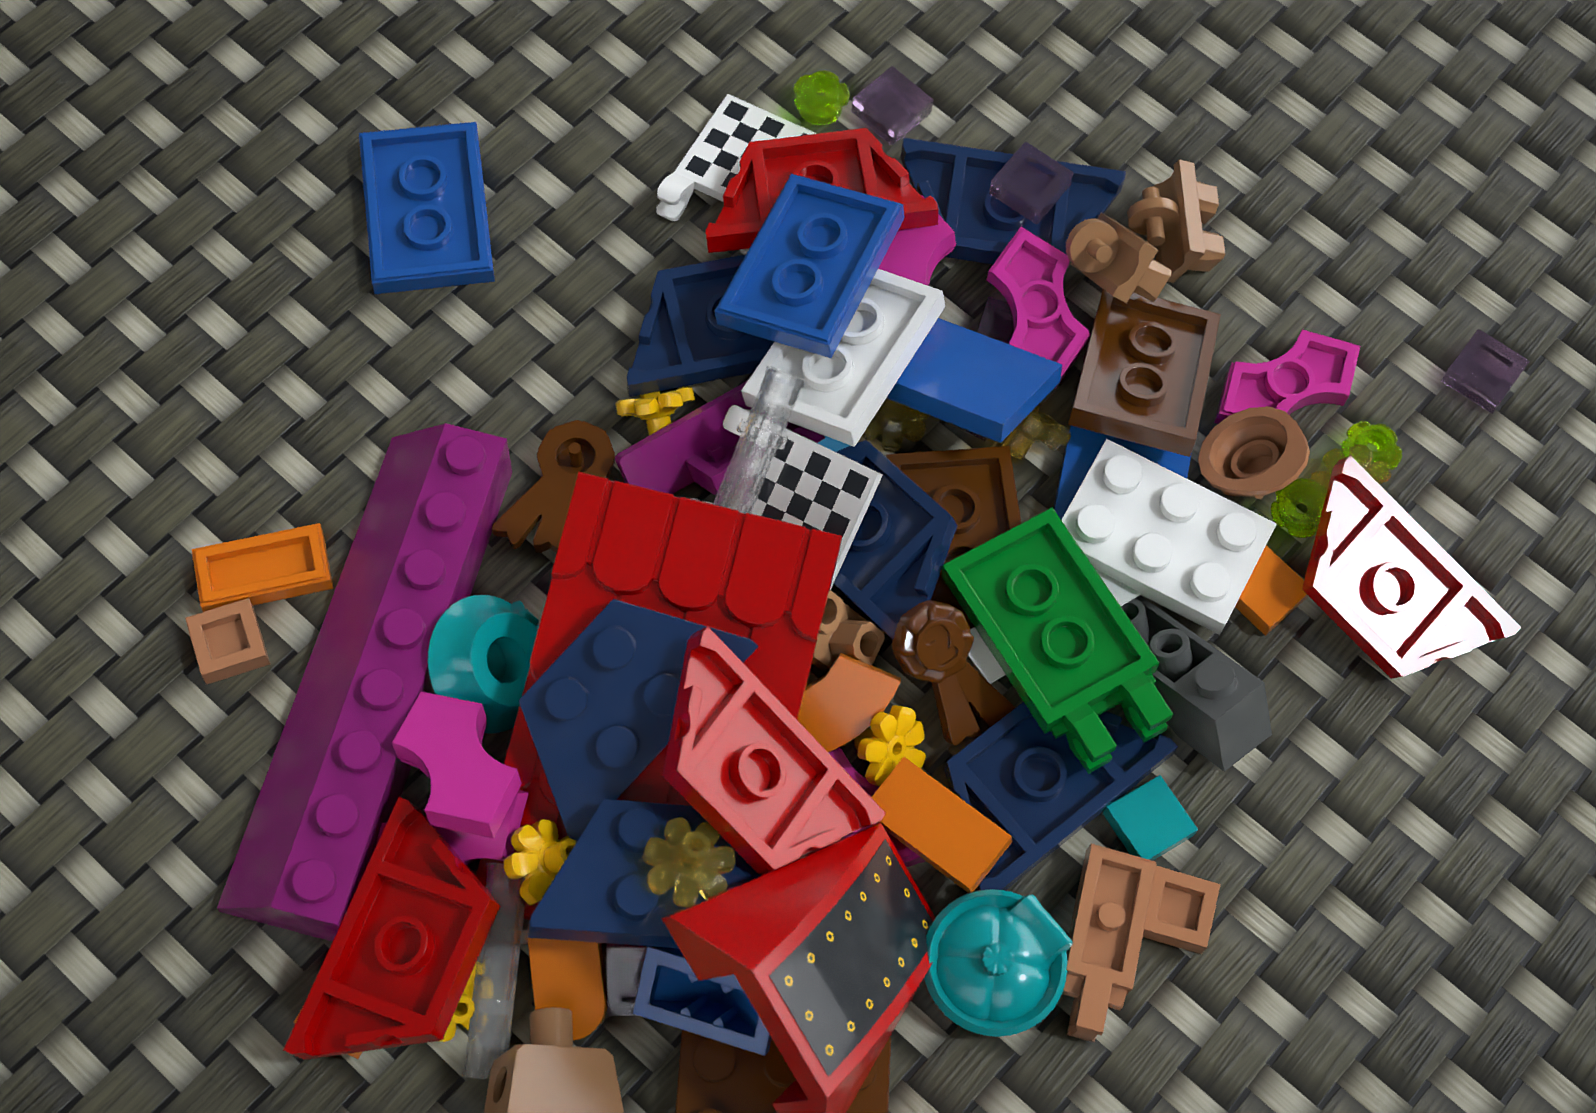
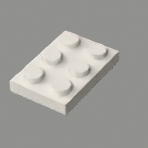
[741,269,945,447]
[1062,439,1277,635]

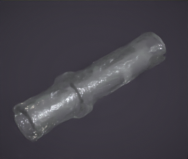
[713,366,806,514]
[461,863,528,1079]

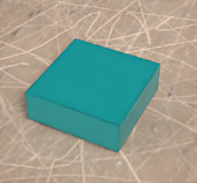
[1102,775,1198,861]

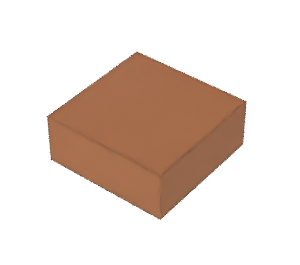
[185,598,270,684]
[1143,866,1220,954]

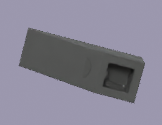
[1121,595,1272,772]

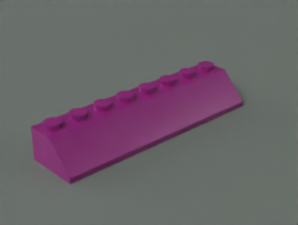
[217,423,512,942]

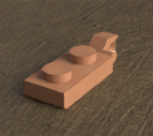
[1062,844,1156,1042]

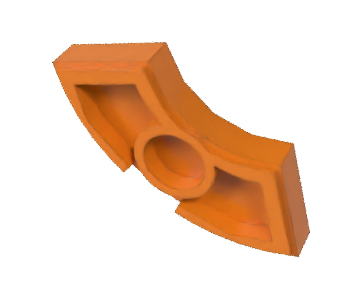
[798,653,901,752]

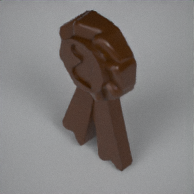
[492,420,615,554]
[892,600,1015,746]

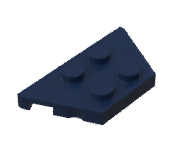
[900,138,1126,264]
[627,254,774,397]
[833,440,958,641]
[518,599,759,841]
[944,702,1178,891]
[527,799,763,948]

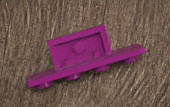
[615,381,825,499]

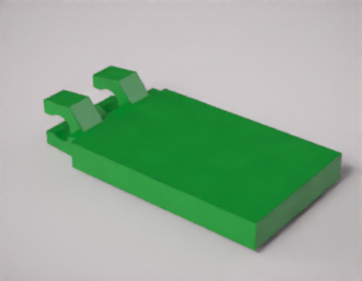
[941,507,1173,774]

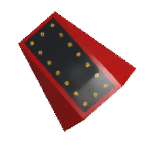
[661,823,935,1113]

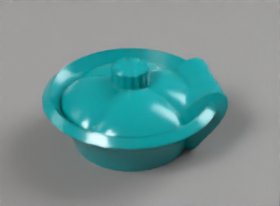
[428,595,539,733]
[924,889,1073,1037]

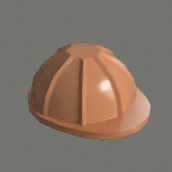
[1198,406,1310,500]

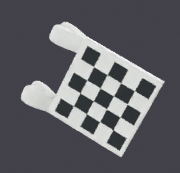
[656,94,817,254]
[690,405,883,590]

